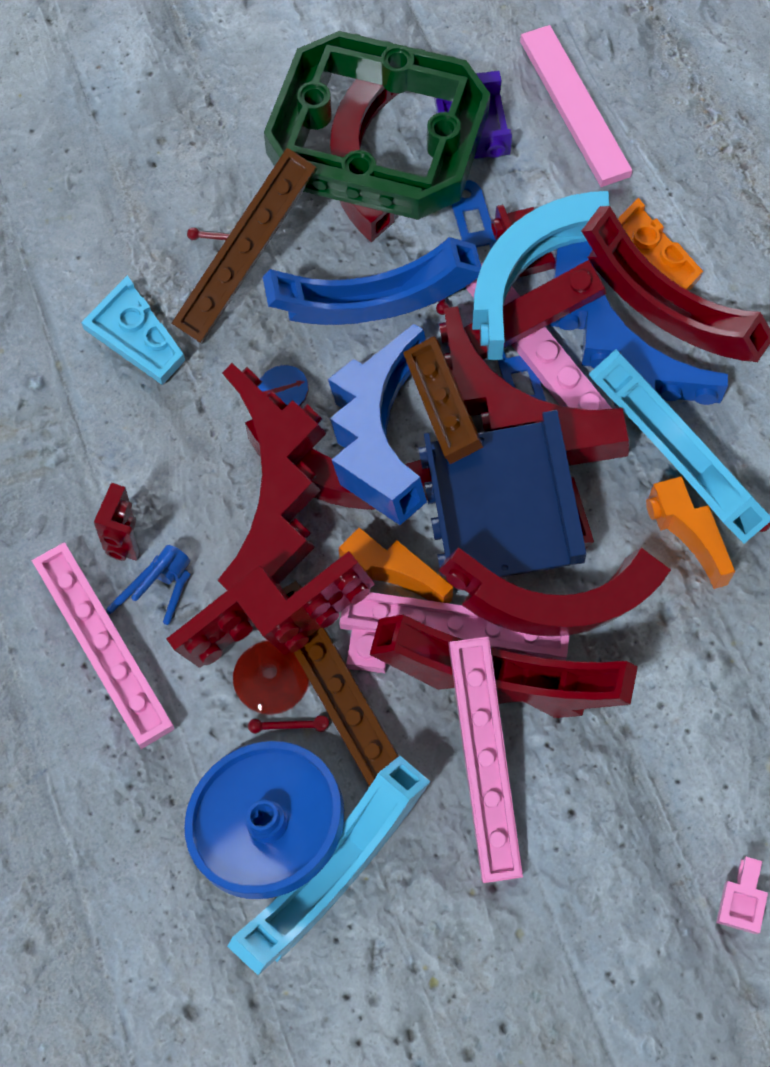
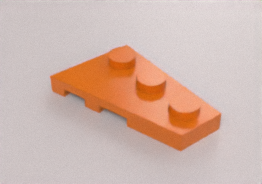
[618,198,703,291]

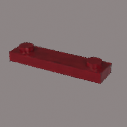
[463,260,607,360]

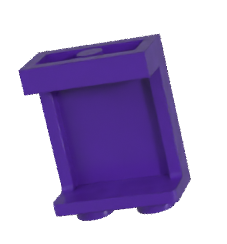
[434,71,512,159]

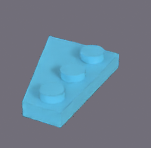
[81,275,185,385]

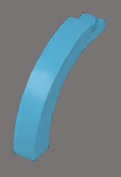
[472,191,610,360]
[589,349,770,544]
[227,756,430,975]

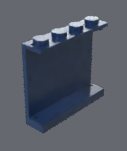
[418,410,587,578]

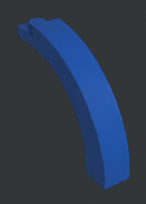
[263,237,481,325]

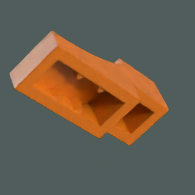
[646,476,735,589]
[339,528,454,603]

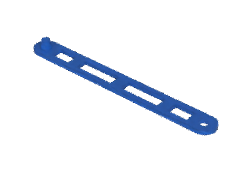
[452,180,546,402]

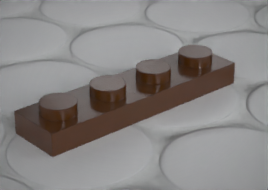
[403,336,483,464]

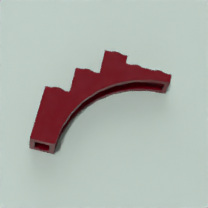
[439,306,629,466]
[217,363,326,590]
[369,614,638,718]

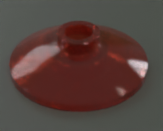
[233,641,309,715]

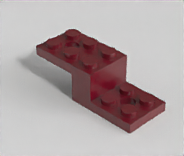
[166,551,375,668]

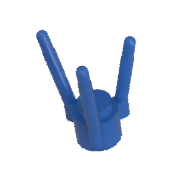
[106,545,191,625]

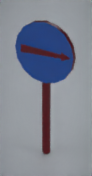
[258,365,309,406]

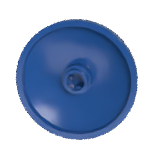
[184,741,345,899]

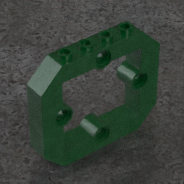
[264,31,490,220]

